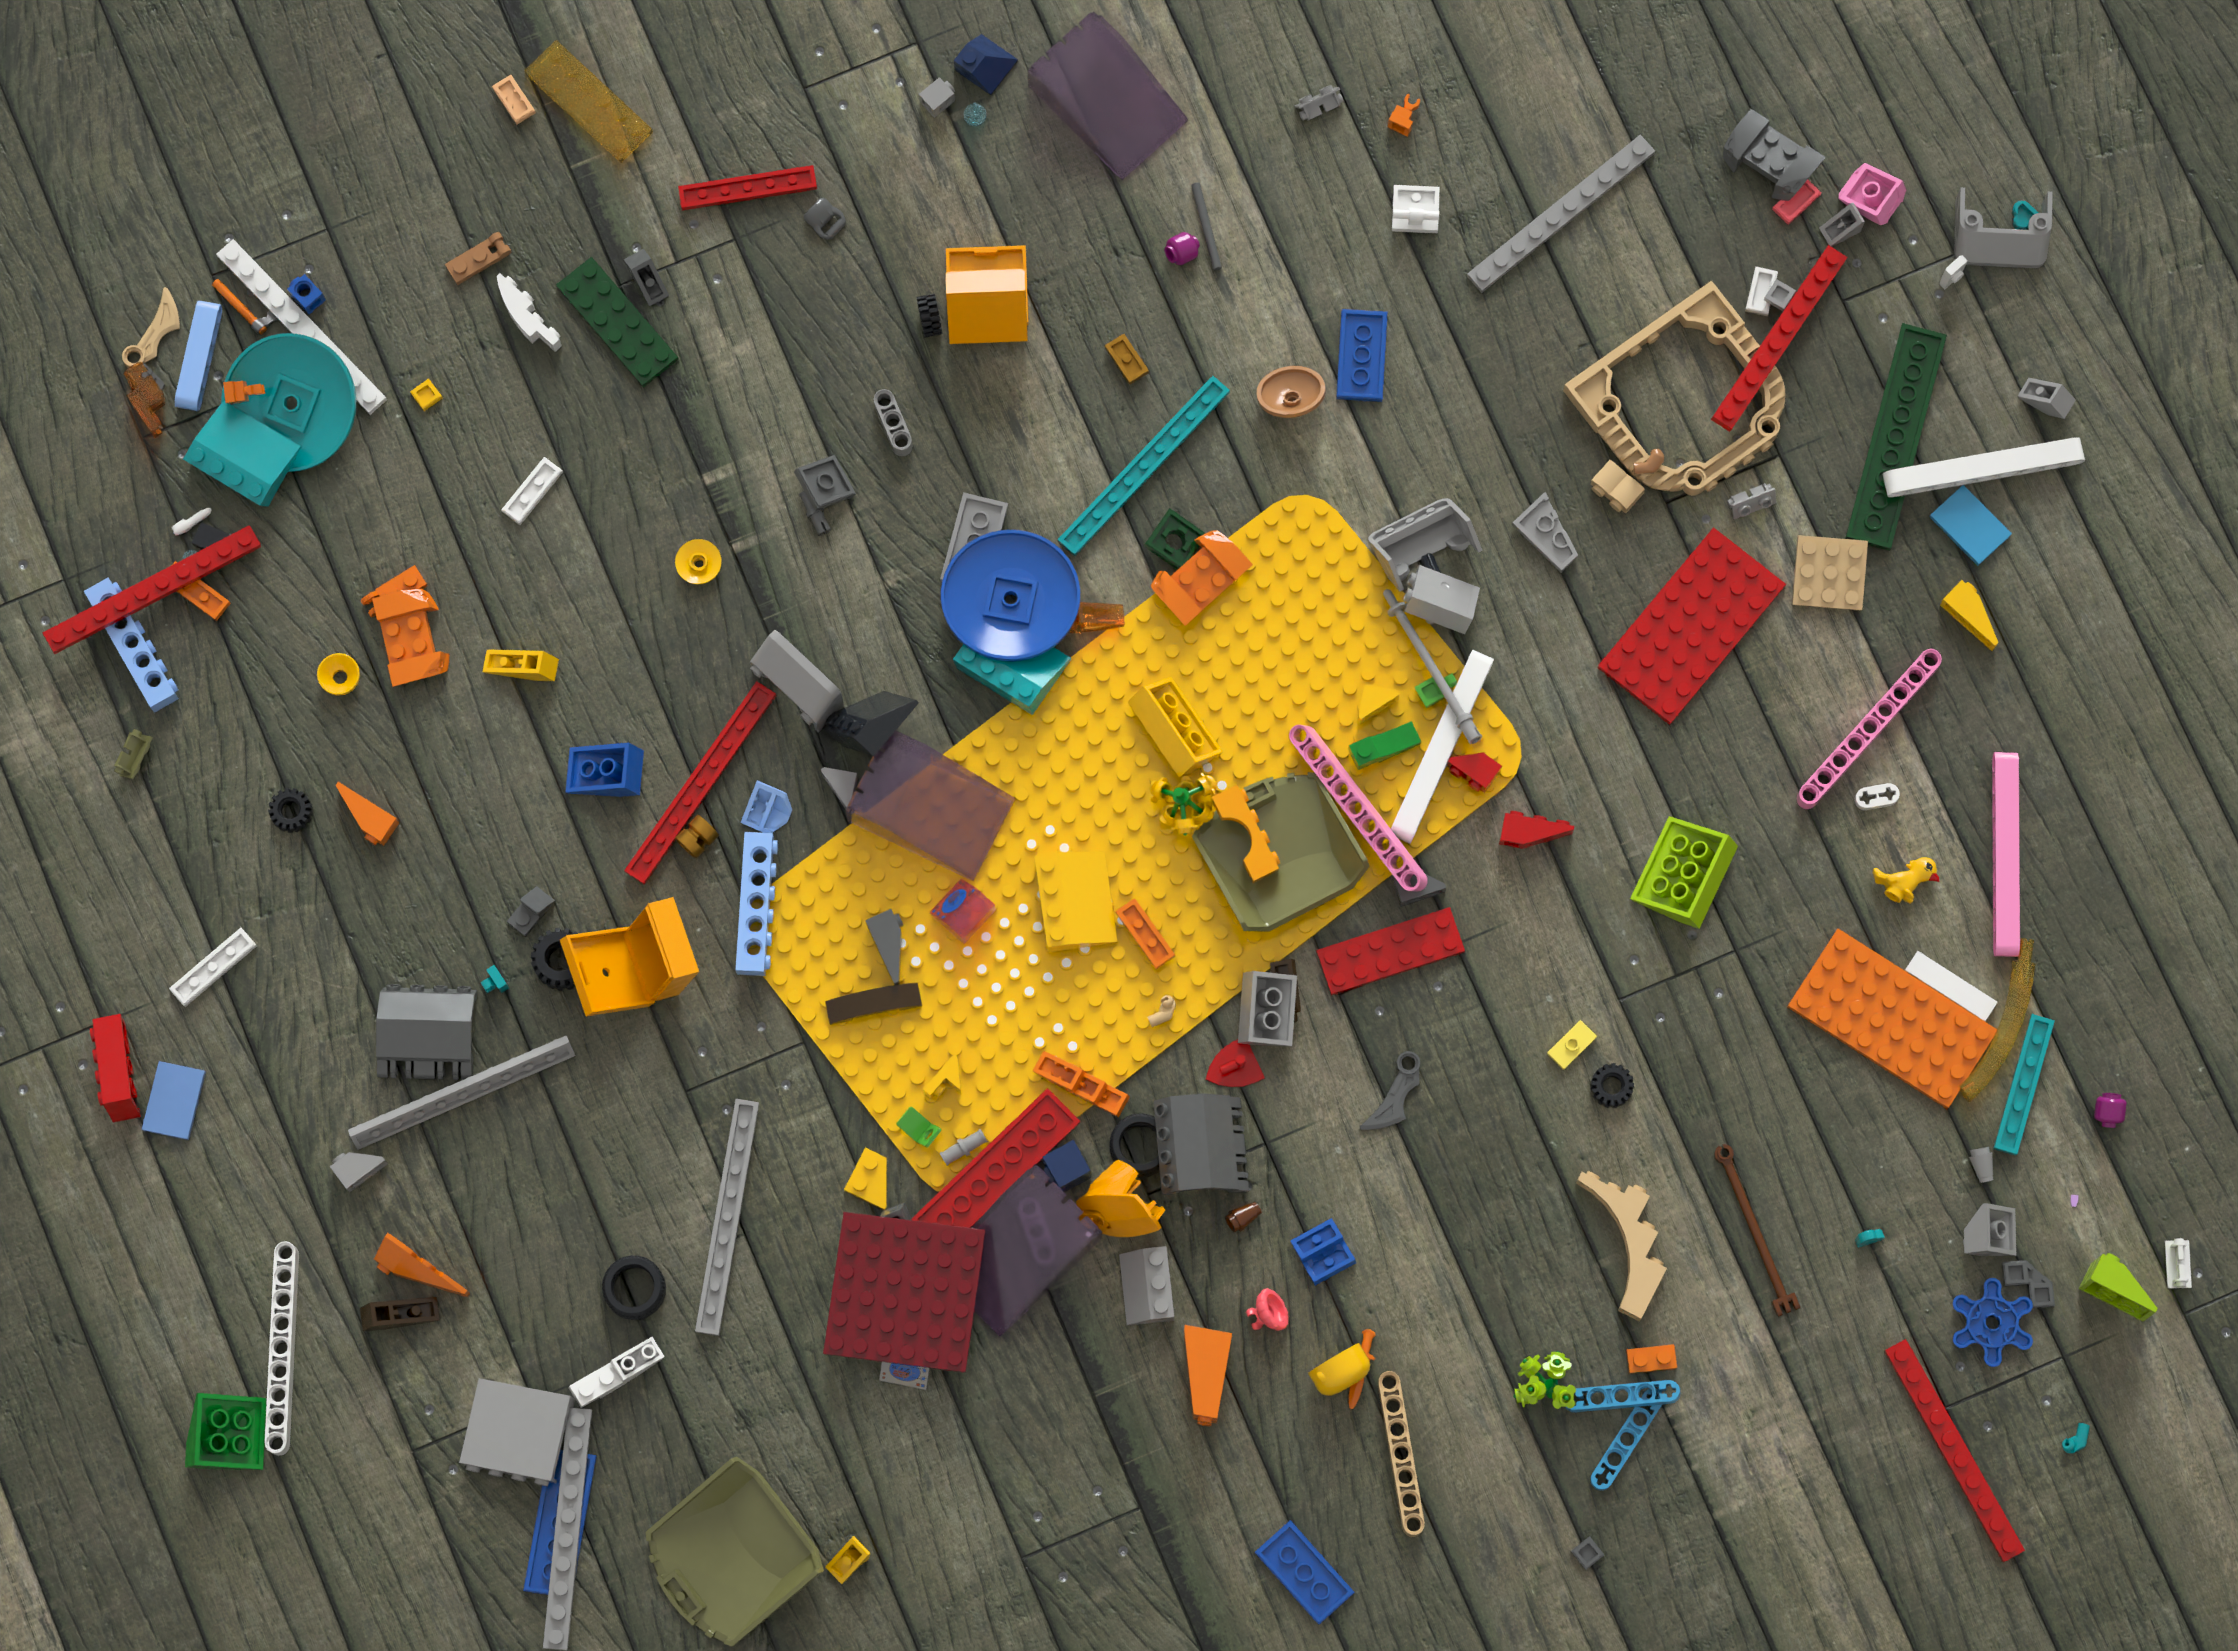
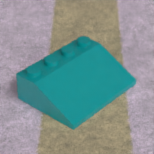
[183,401,302,507]
[953,645,1071,715]

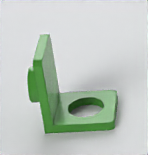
[896,1107,942,1148]

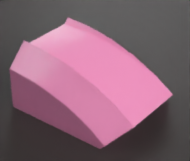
[1838,163,1906,225]

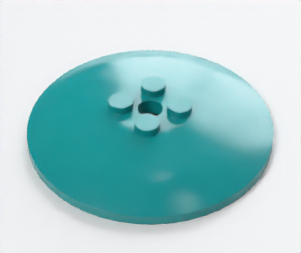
[221,333,357,472]

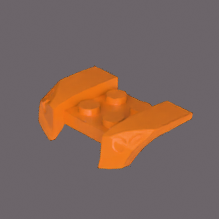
[1151,531,1253,626]
[372,589,449,687]

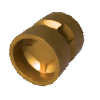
[675,815,719,859]

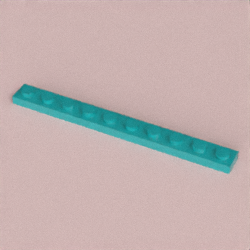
[1057,376,1230,557]

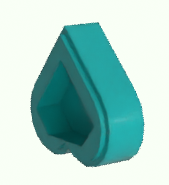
[2012,200,2039,230]
[1855,1229,1885,1248]

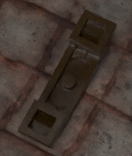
[825,983,922,1025]

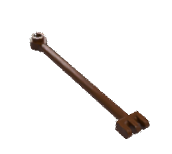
[1714,1144,1800,1317]

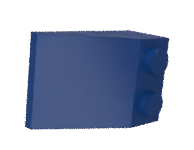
[566,743,644,797]

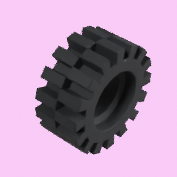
[917,294,943,337]
[268,788,313,833]
[1590,1063,1634,1108]

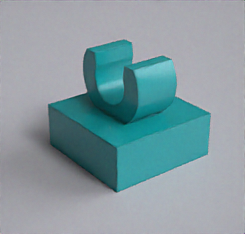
[481,965,509,993]

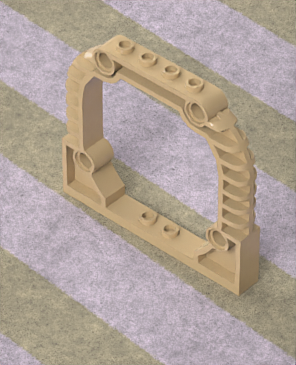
[1563,281,1785,496]

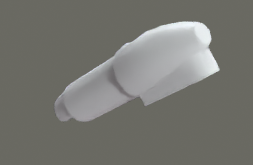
[172,508,211,535]

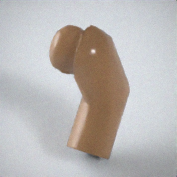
[1633,449,1664,474]

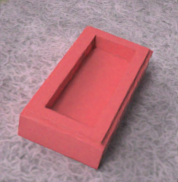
[1772,180,1821,225]

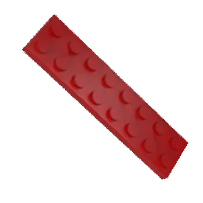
[911,1088,1081,1228]

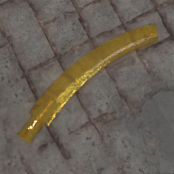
[1959,938,2036,1102]

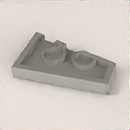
[1512,492,1578,573]

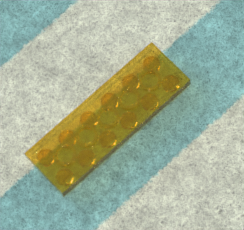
[524,40,653,163]

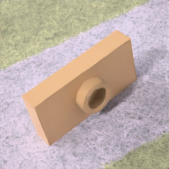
[492,75,536,125]

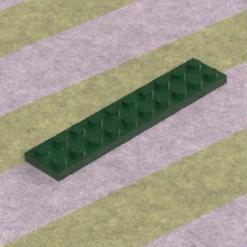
[1845,323,1947,551]

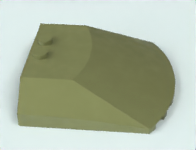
[1192,772,1370,932]
[646,1457,824,1647]

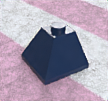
[954,34,1018,95]

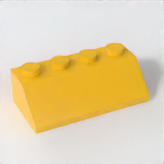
[1128,677,1223,777]

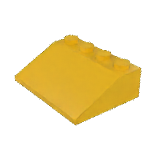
[1034,851,1118,953]

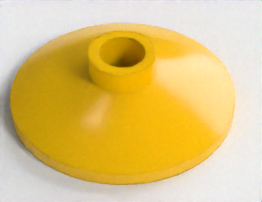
[675,539,722,584]

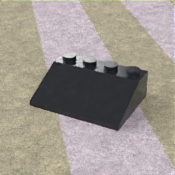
[823,691,919,756]

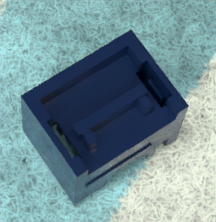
[1042,1140,1091,1195]

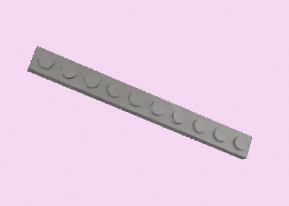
[1467,134,1655,293]
[348,1035,576,1150]
[695,1099,759,1336]
[543,1408,592,1651]

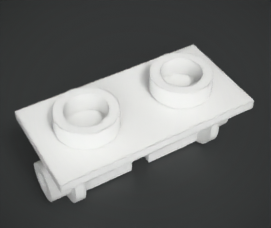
[2165,1238,2192,1288]

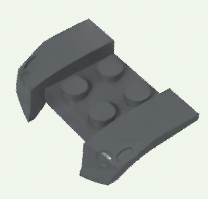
[1723,109,1826,201]

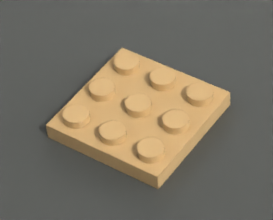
[1792,535,1868,611]

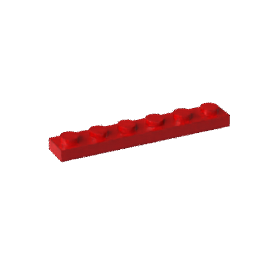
[678,165,817,211]

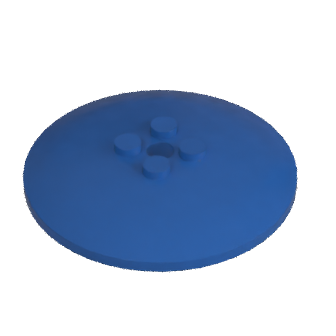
[941,530,1080,661]

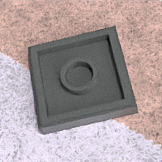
[794,455,856,511]

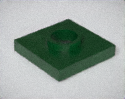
[1144,508,1205,570]

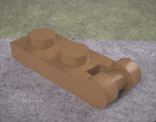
[445,232,512,285]

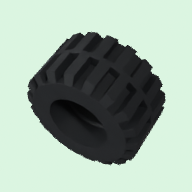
[531,928,578,991]

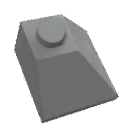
[1963,1203,2016,1256]

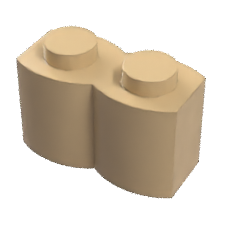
[1591,460,1645,513]

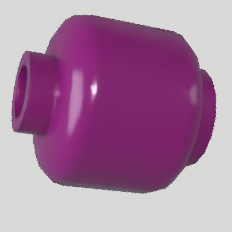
[1164,232,1200,266]
[2094,1093,2127,1128]

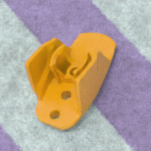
[1076,1160,1165,1237]

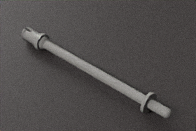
[1383,589,1483,744]

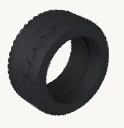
[1110,1113,1160,1178]
[602,1255,666,1320]

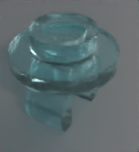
[964,102,986,126]

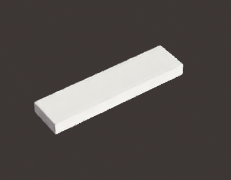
[169,928,257,1007]
[1905,951,1997,1021]

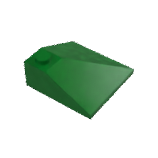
[185,1393,267,1470]

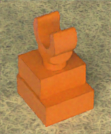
[1387,94,1420,137]
[223,381,265,404]

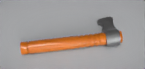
[212,279,278,334]

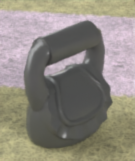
[803,197,846,240]

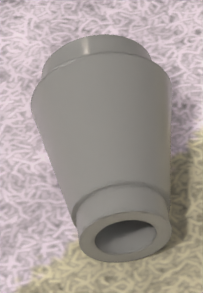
[1969,1147,1994,1183]

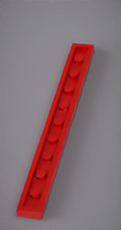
[1711,245,1847,432]
[42,525,261,655]
[624,681,776,885]
[1884,1339,2025,1562]

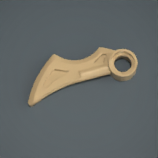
[122,287,180,370]

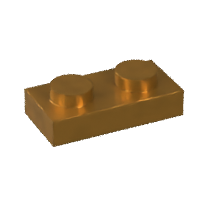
[1105,334,1149,385]

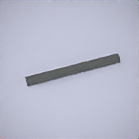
[1191,183,1222,271]

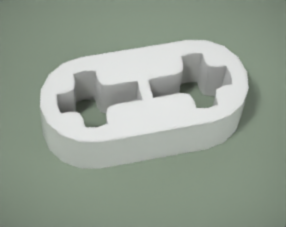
[1855,783,1900,810]

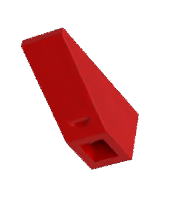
[1499,811,1575,849]

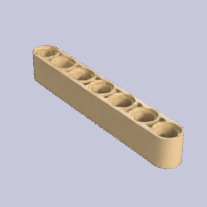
[1378,1371,1425,1537]

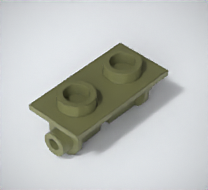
[114,729,153,779]

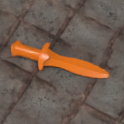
[1349,1329,1376,1409]

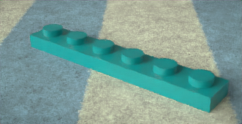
[1993,1014,2055,1156]

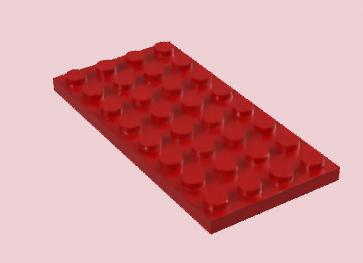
[1597,527,1786,725]

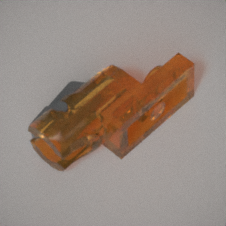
[124,362,165,438]

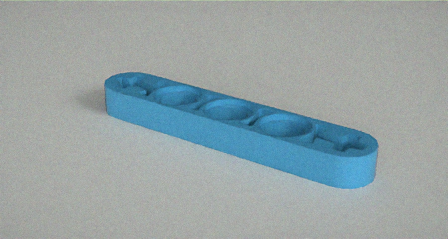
[1566,1380,1681,1412]
[1590,1388,1662,1491]

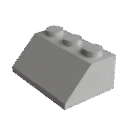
[1238,971,1297,1046]
[1119,1246,1174,1326]

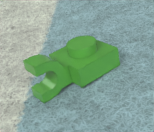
[1414,673,1457,709]

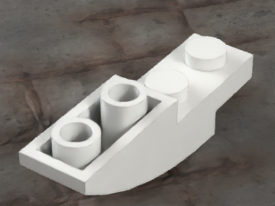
[497,273,562,352]
[569,1337,664,1408]

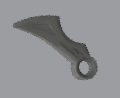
[1360,1051,1420,1130]

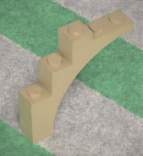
[1576,1171,1667,1321]

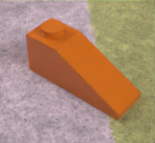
[336,782,399,846]

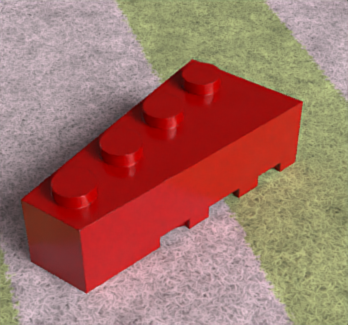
[90,1014,141,1123]

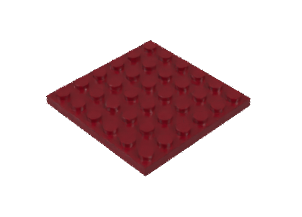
[823,1212,986,1373]

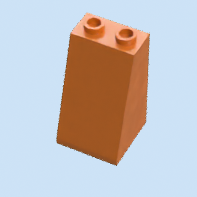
[1184,1325,1232,1426]

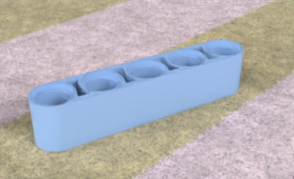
[175,301,222,411]

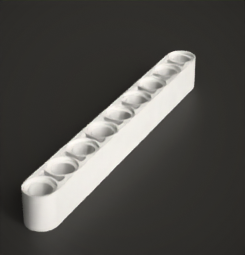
[1882,438,2085,497]
[1391,650,1494,844]
[265,1241,299,1456]

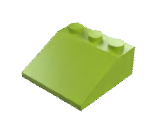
[2079,1253,2158,1322]

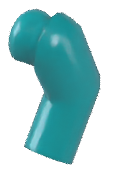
[2062,1423,2090,1453]

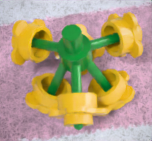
[1150,773,1216,836]

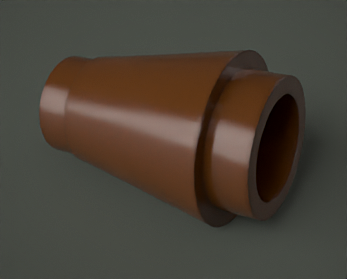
[1225,1202,1262,1233]

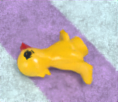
[1872,857,1940,904]

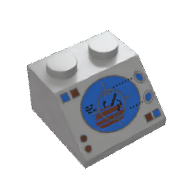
[879,1362,931,1390]

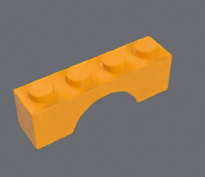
[1211,785,1281,883]

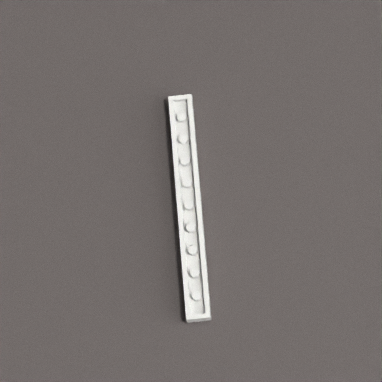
[216,239,387,415]

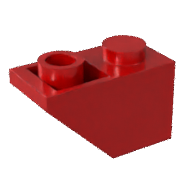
[1447,753,1502,793]

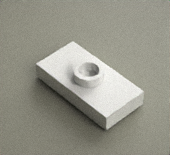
[1939,255,1967,290]

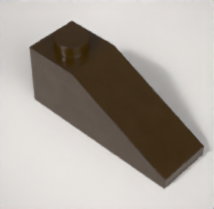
[360,1297,440,1332]

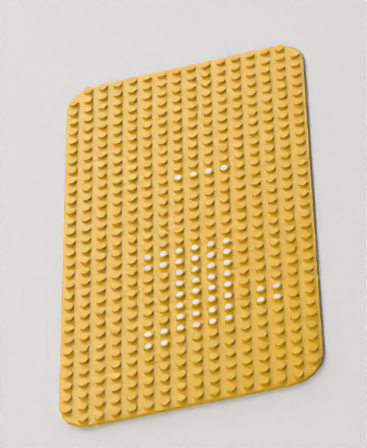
[748,495,1522,1192]

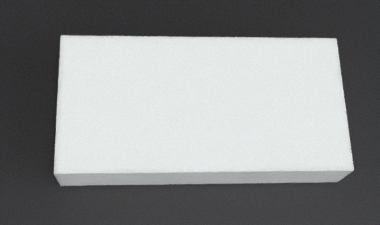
[1745,267,1778,316]

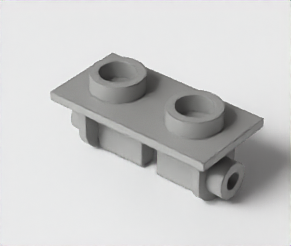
[1295,85,1344,121]
[1727,483,1776,519]

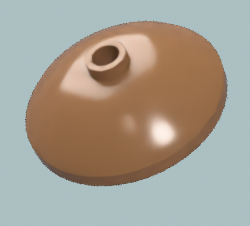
[1256,366,1326,418]

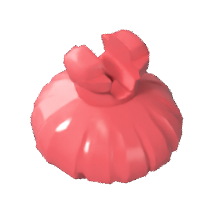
[1246,1288,1288,1331]

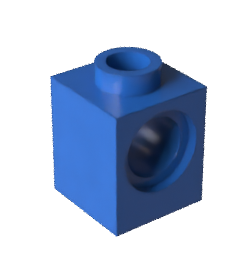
[287,274,326,315]

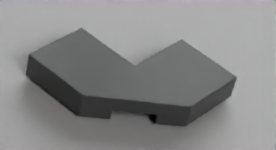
[2002,1260,2055,1309]

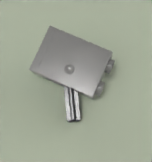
[1403,553,1480,634]

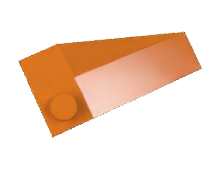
[374,1233,470,1297]

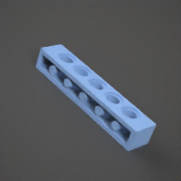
[84,578,179,713]
[736,832,778,976]

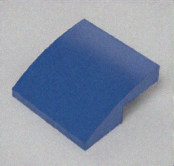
[1290,1218,1356,1285]

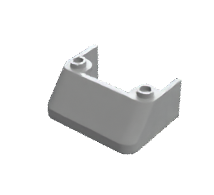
[1954,187,2052,268]
[1368,498,1483,591]
[750,630,844,733]

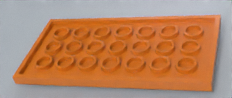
[1787,929,1998,1109]

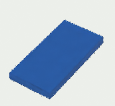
[1336,309,1387,402]
[1254,1520,1355,1625]

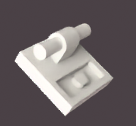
[1392,185,1440,233]

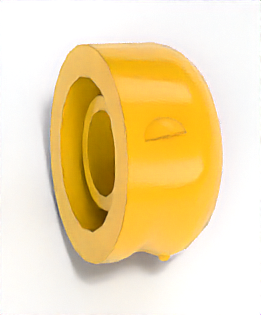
[1308,1343,1370,1396]

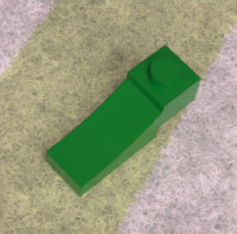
[1348,721,1421,770]

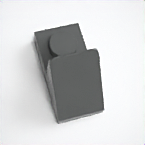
[507,886,555,937]

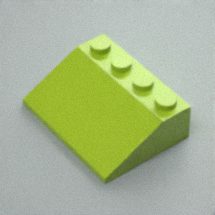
[1630,816,1738,929]

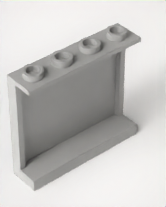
[459,1378,575,1486]

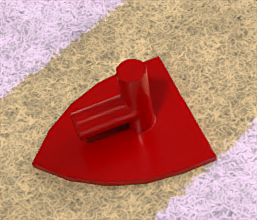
[1205,1039,1265,1087]

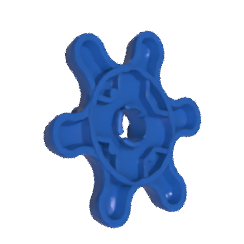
[1953,1278,2033,1367]

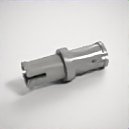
[940,1129,988,1166]

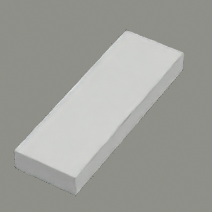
[501,457,563,525]

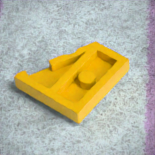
[844,1147,887,1210]

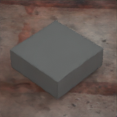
[1570,1536,1604,1571]

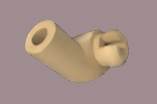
[1147,995,1176,1027]

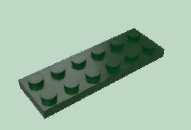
[556,257,679,388]

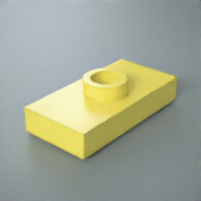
[1547,1020,1597,1070]

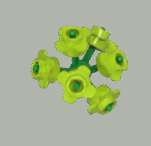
[1513,1351,1576,1409]

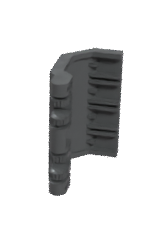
[376,984,477,1080]
[1154,1093,1249,1195]

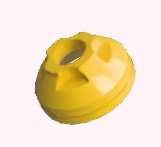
[317,653,360,696]

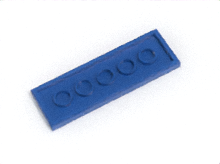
[523,1450,597,1595]

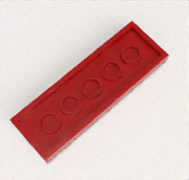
[1316,907,1465,996]

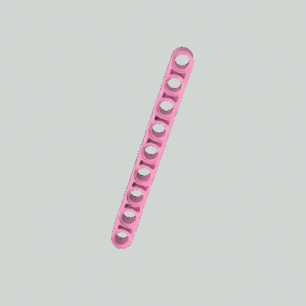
[1797,649,1942,809]
[1289,725,1428,891]
[1992,752,2020,957]

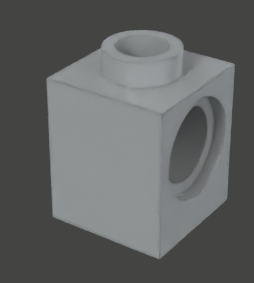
[919,77,955,118]

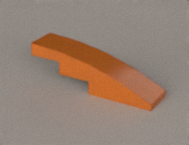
[1033,1051,1130,1118]

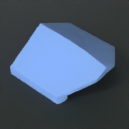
[740,780,792,833]

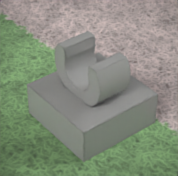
[1764,279,1796,311]

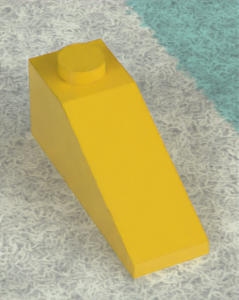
[1940,580,1998,651]
[482,650,559,681]

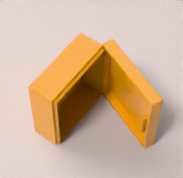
[946,245,1029,344]
[560,897,699,1017]

